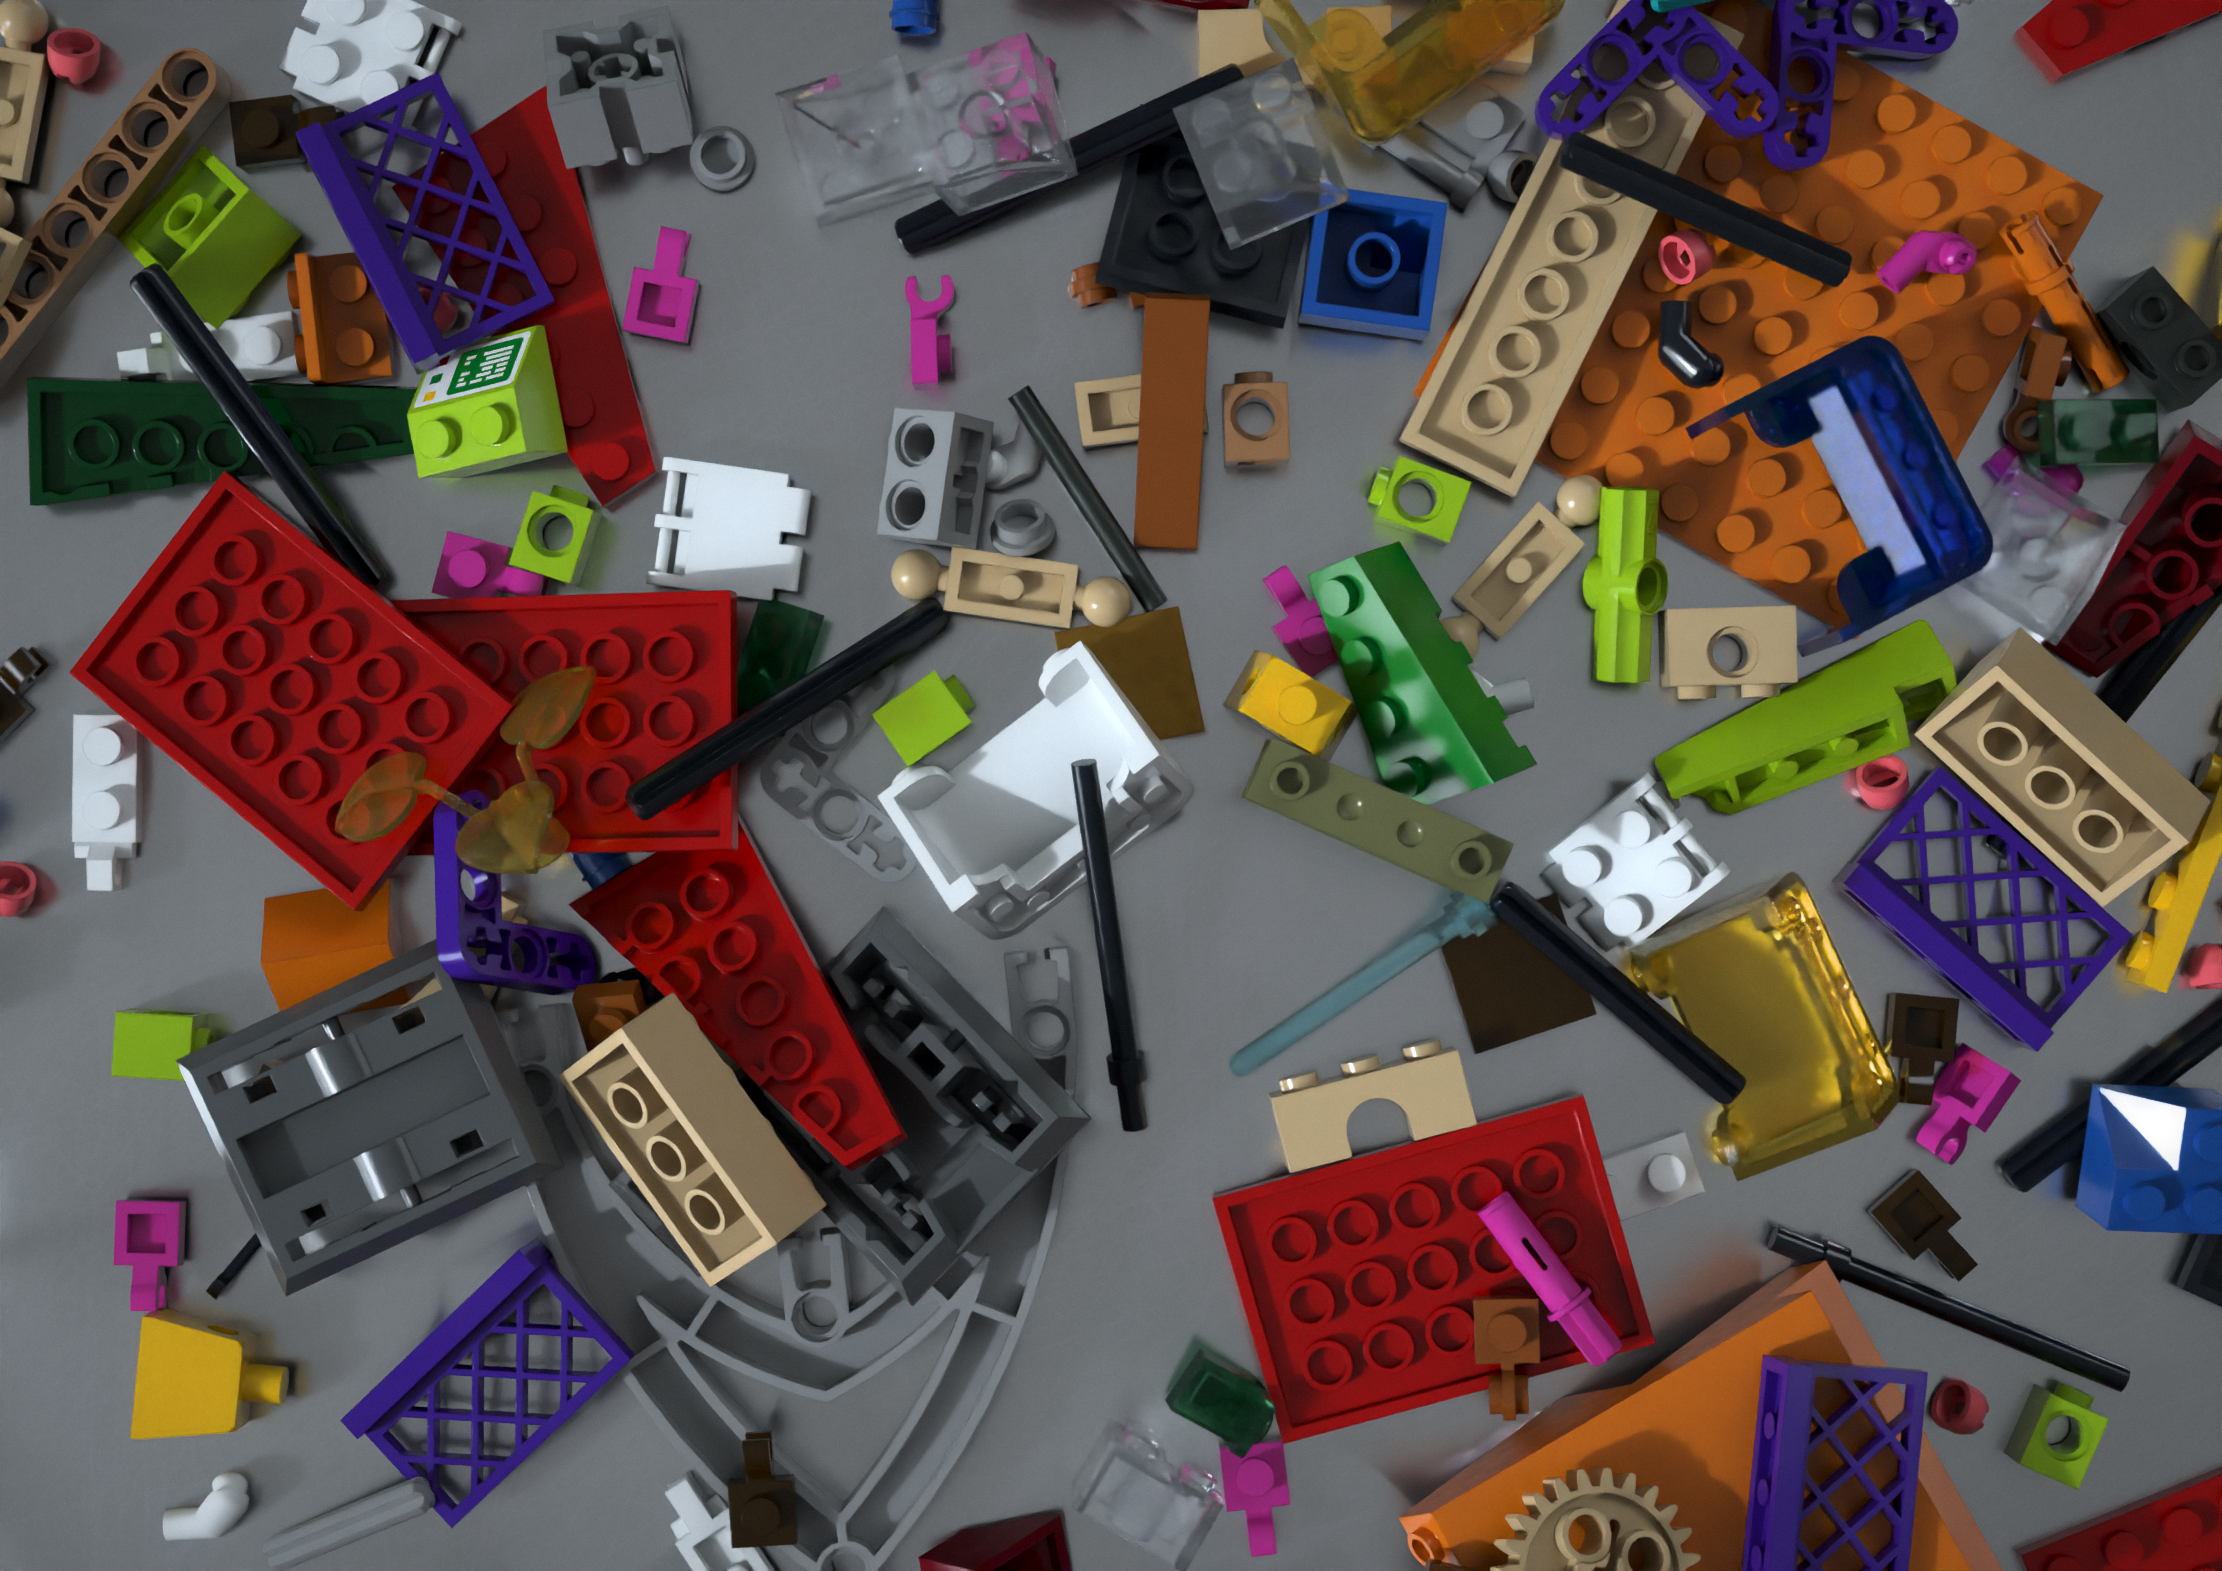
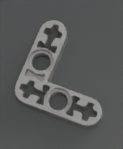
[760,663,918,883]

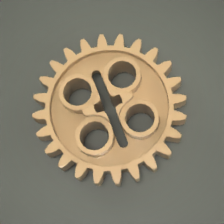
[1490,1468,1701,1571]

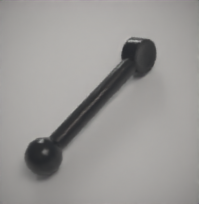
[206,1233,261,1300]

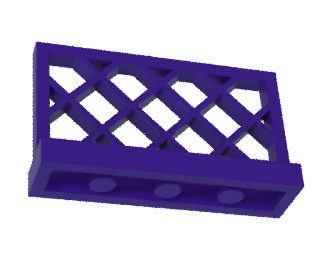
[295,72,556,375]
[1832,767,2133,1052]
[340,1237,635,1528]
[1742,1354,1928,1571]

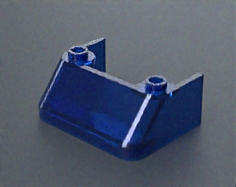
[1686,336,1993,657]

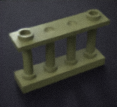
[1241,737,1514,904]

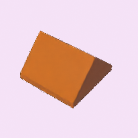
[261,877,412,1014]

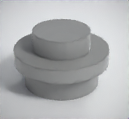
[690,126,754,191]
[990,499,1054,557]

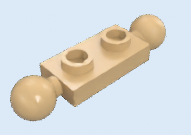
[0,0,50,229]
[1440,474,1604,659]
[891,547,1131,629]

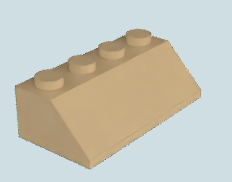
[1914,627,2211,908]
[558,992,827,1287]

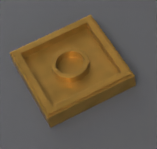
[1054,606,1205,740]

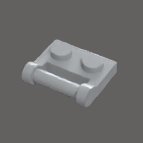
[1358,43,1527,209]

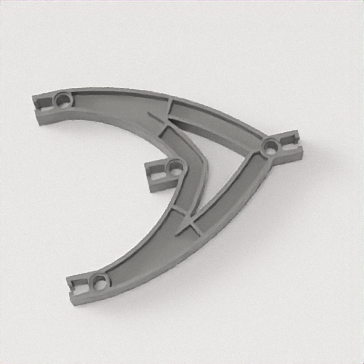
[495,945,1077,1571]

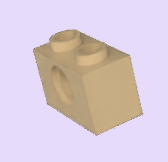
[1658,605,1798,700]

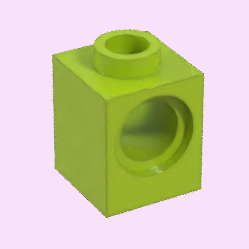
[1367,455,1472,546]
[509,484,602,587]
[871,670,975,767]
[111,1008,216,1081]
[2004,1381,2109,1490]

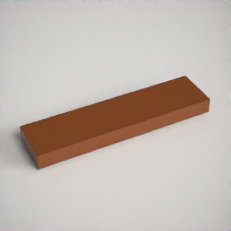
[1133,292,1210,549]

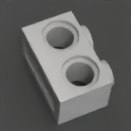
[877,407,994,549]

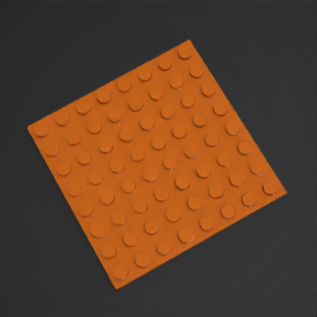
[1413,0,2104,639]

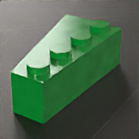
[1307,541,1537,805]

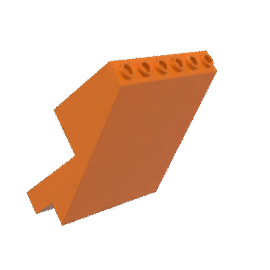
[1398,1260,2003,1571]

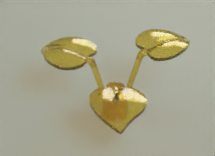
[334,665,597,874]

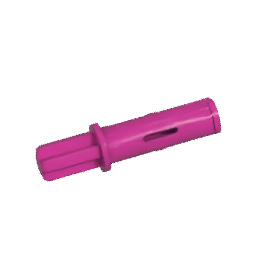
[1477,1191,1622,1367]

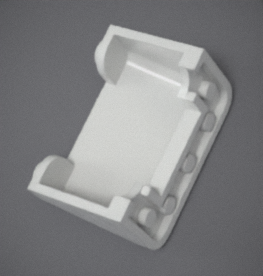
[877,641,1194,940]

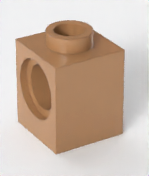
[1221,371,1291,467]

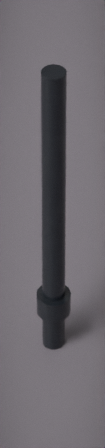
[1071,759,1148,1132]
[1768,1226,2130,1392]

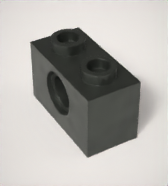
[2094,266,2222,413]

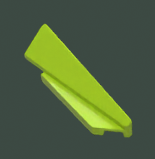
[1655,620,1957,815]

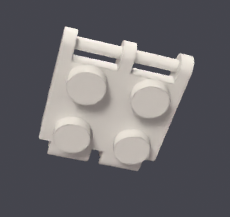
[278,0,463,132]
[646,457,811,602]
[1540,772,1731,952]

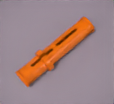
[1999,210,2130,393]

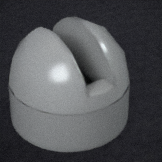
[1487,150,1539,203]

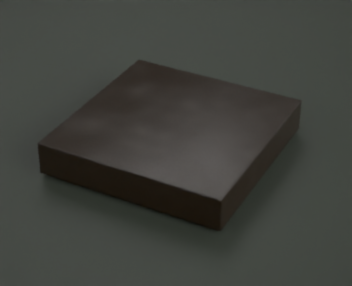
[1434,893,1597,1054]

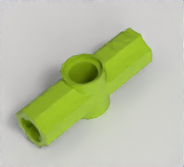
[1583,486,1669,683]

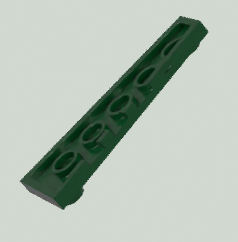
[27,376,418,506]

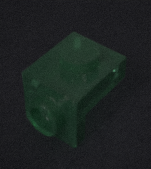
[1165,1348,1276,1458]

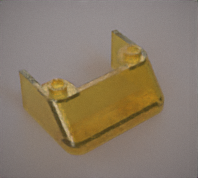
[1254,0,1565,146]

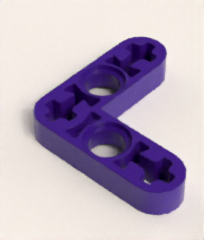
[1534,0,1780,141]
[1763,0,1959,172]
[433,790,596,995]

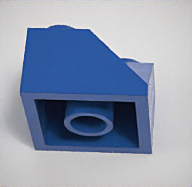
[1297,185,1448,340]
[2076,1084,2222,1234]

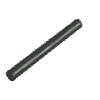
[1008,385,1168,613]

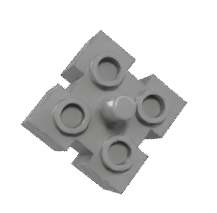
[543,6,694,169]

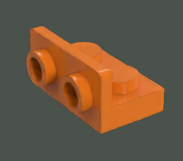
[287,252,397,385]

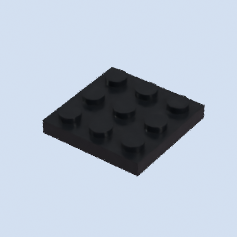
[1095,104,1327,329]

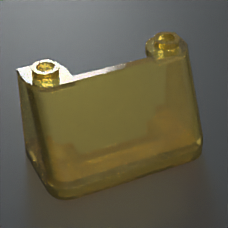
[1629,871,1899,1182]

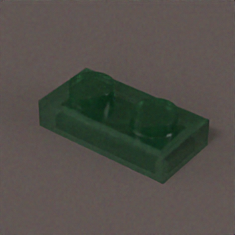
[2037,399,2160,466]
[737,599,824,737]

